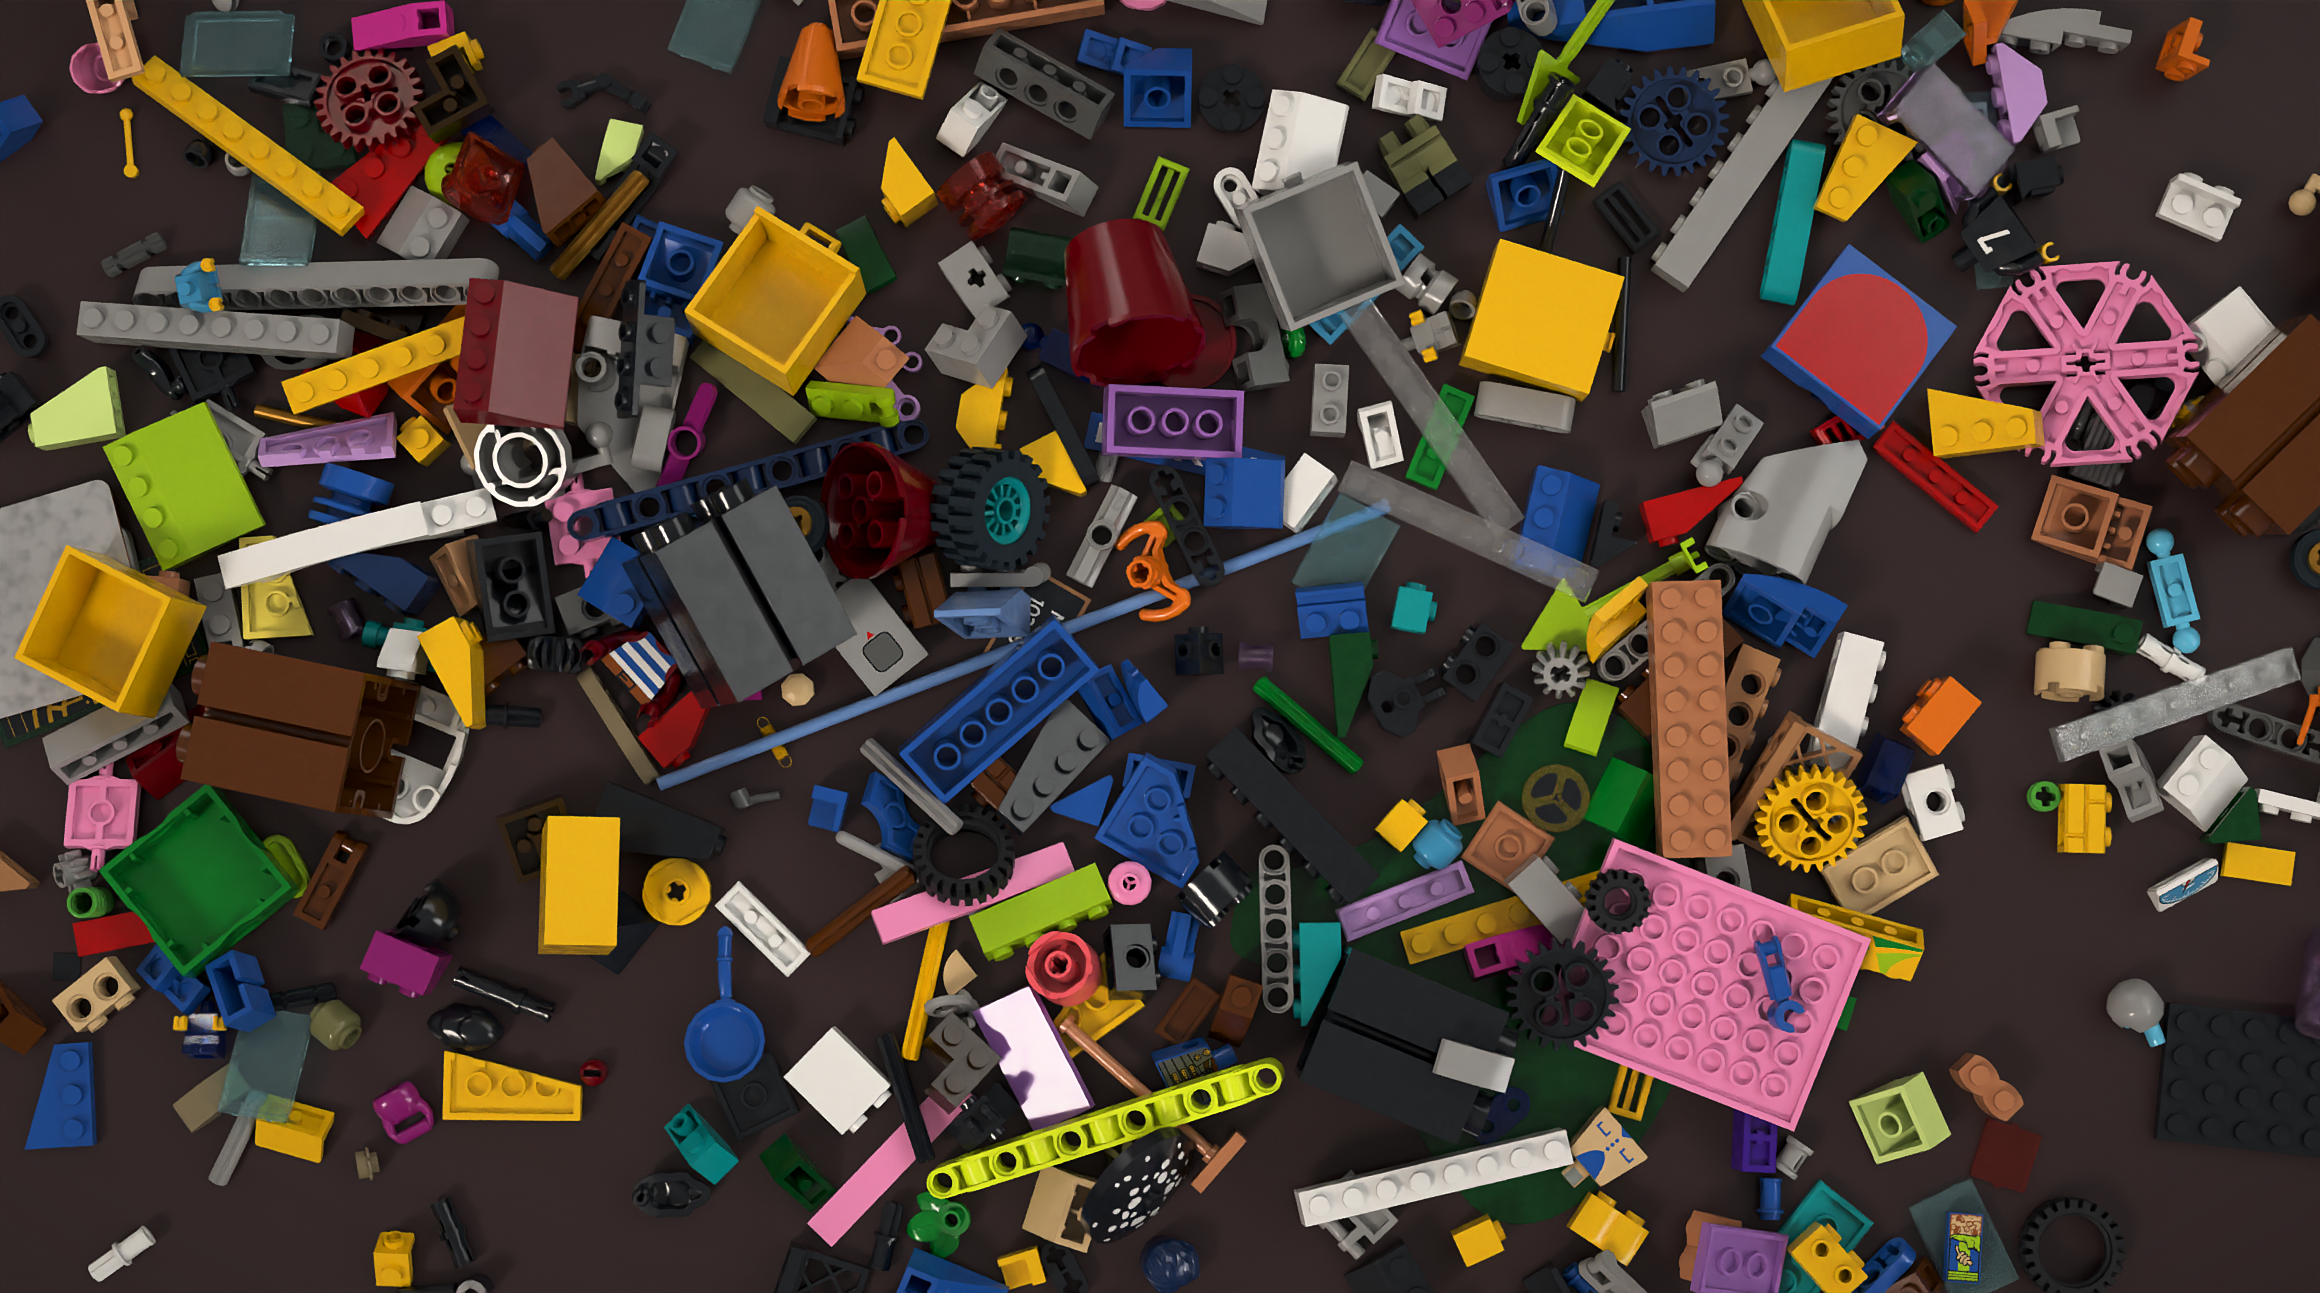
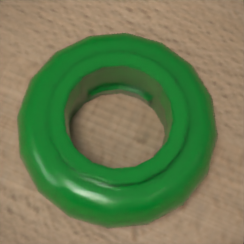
[1279,324,1306,359]

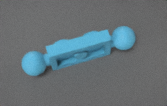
[2146,528,2201,654]

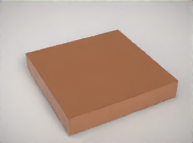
[1460,801,1555,894]

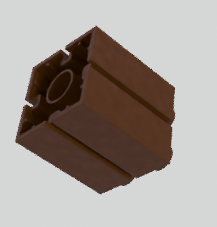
[2164,314,2320,539]
[176,641,422,819]

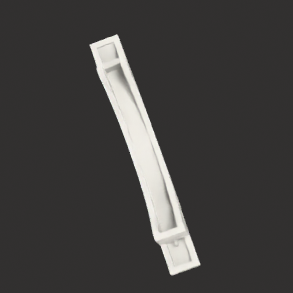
[217,488,497,590]

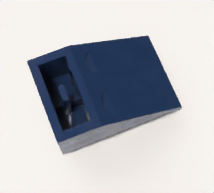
[326,553,442,616]

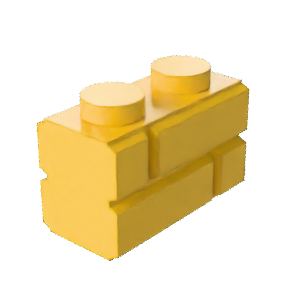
[2057,784,2112,853]

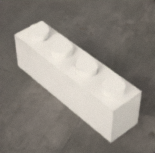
[1804,631,1886,770]

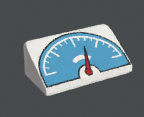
[2147,858,2218,912]

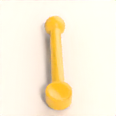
[119,108,139,178]

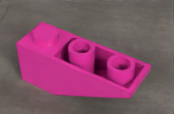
[351,0,455,52]
[1462,924,1561,982]

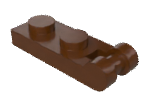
[293,829,370,930]

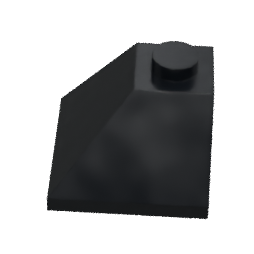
[587,887,661,975]

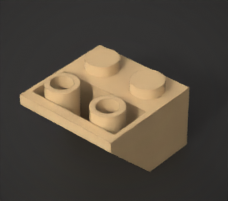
[1022,1166,1098,1253]

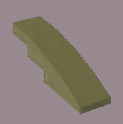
[689,340,817,445]

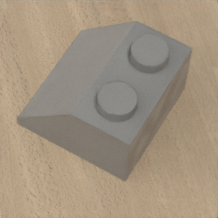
[376,185,470,260]

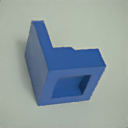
[808,785,851,833]

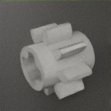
[53,849,97,893]

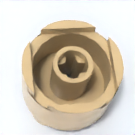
[2034,641,2106,702]

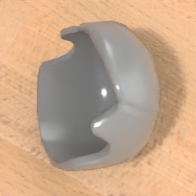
[2106,978,2164,1033]

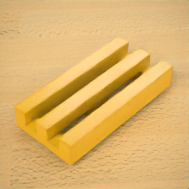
[1607,1064,1653,1121]

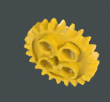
[1754,764,1868,873]

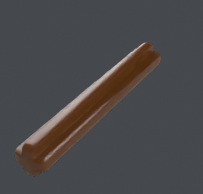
[806,866,917,957]

